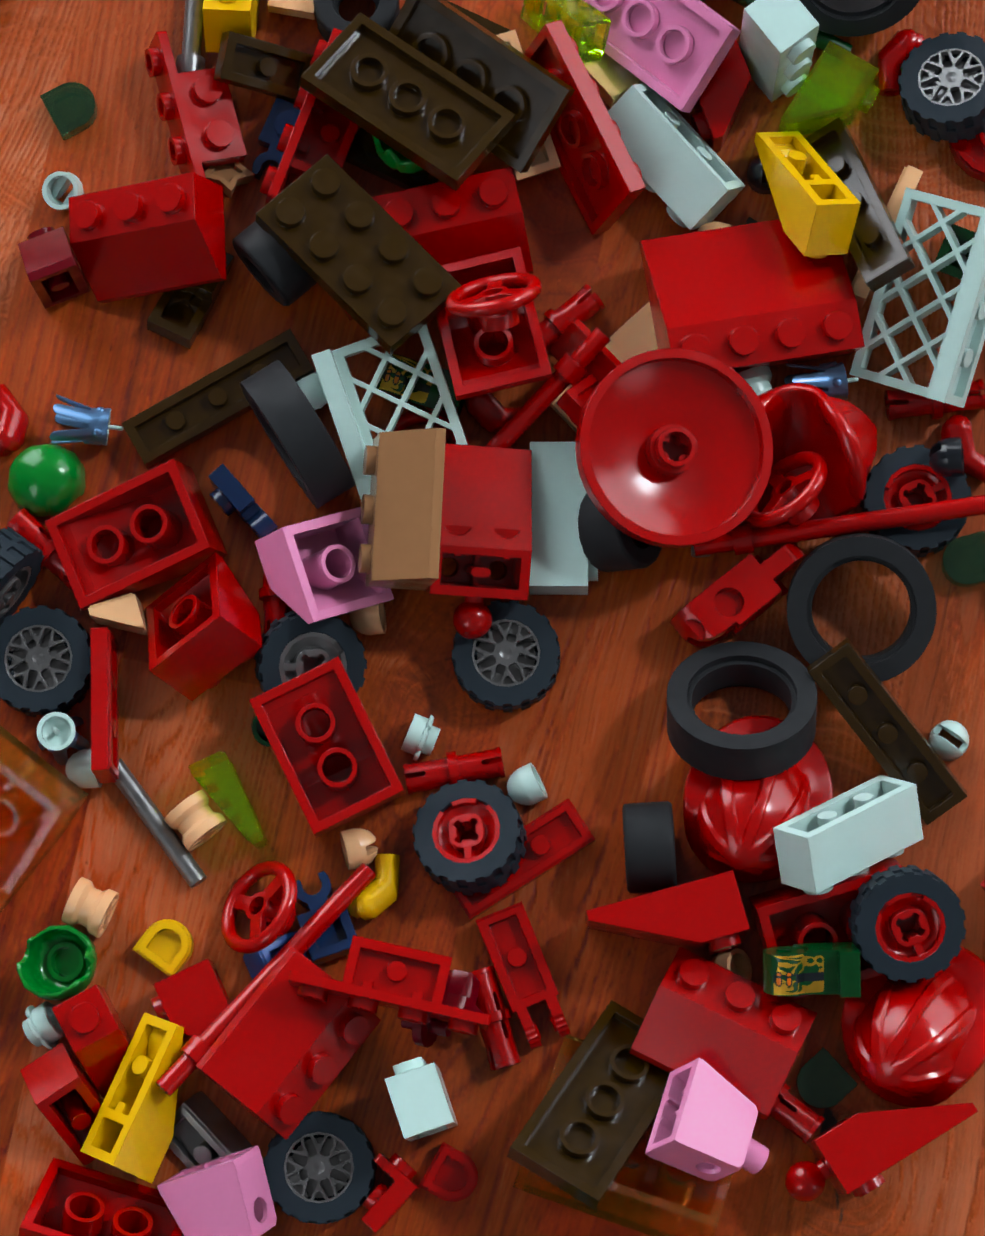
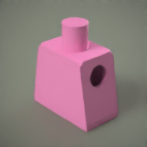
[645,1057,769,1181]
[157,1145,277,1236]

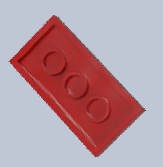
[523,20,646,235]

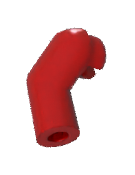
[877,29,925,97]
[0,384,29,457]
[465,393,531,432]
[941,415,985,483]

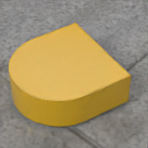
[132,919,194,976]

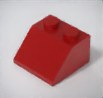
[146,552,262,701]

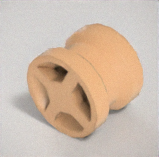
[164,790,227,852]
[62,877,119,938]

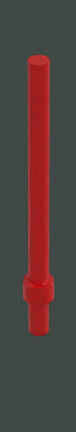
[485,327,611,448]
[694,495,985,556]
[156,863,377,1096]

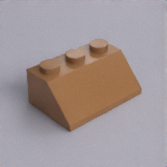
[358,428,446,591]

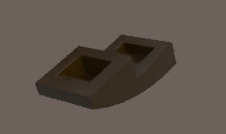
[147,252,234,349]

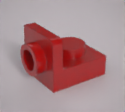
[361,1152,419,1233]

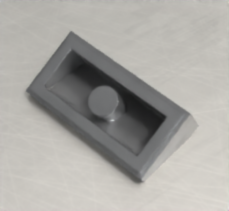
[169,1092,265,1168]

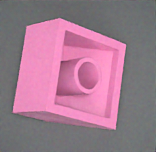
[254,507,394,624]

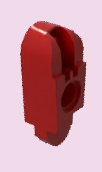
[670,542,806,648]

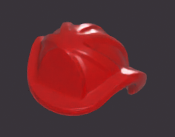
[740,383,877,528]
[683,715,833,883]
[841,946,985,1108]

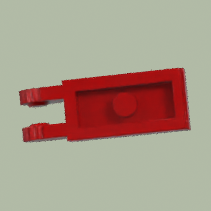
[475,901,571,1049]

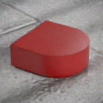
[419,1142,478,1202]

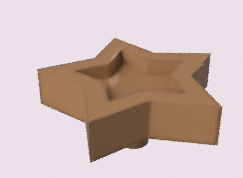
[204,162,255,199]

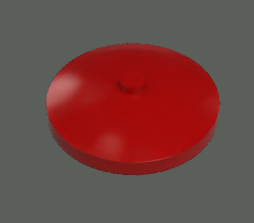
[575,348,773,548]

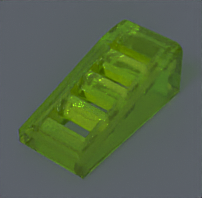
[520,0,611,63]
[188,750,268,849]

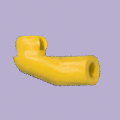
[347,854,400,920]

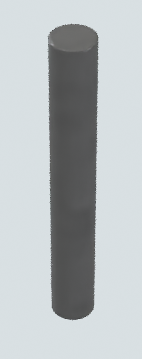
[115,759,207,889]

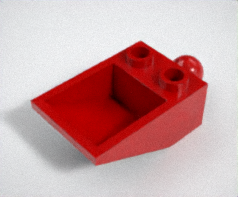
[424,443,532,639]
[785,1103,978,1202]

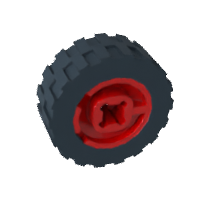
[860,445,972,558]
[412,779,527,896]
[848,865,966,983]

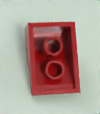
[436,247,553,401]
[45,459,228,610]
[249,656,405,838]
[585,870,750,955]

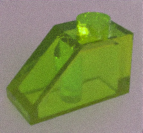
[778,41,881,135]

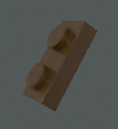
[213,31,313,103]

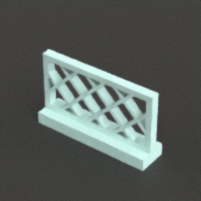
[849,187,985,408]
[311,323,468,502]

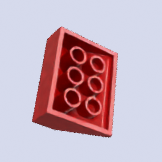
[639,219,865,373]

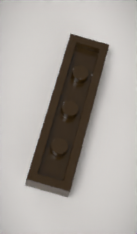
[805,117,916,292]
[121,329,315,468]
[807,638,968,825]

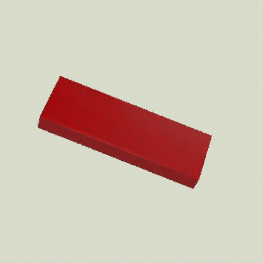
[90,627,119,783]
[453,798,595,921]

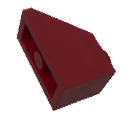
[18,226,90,309]

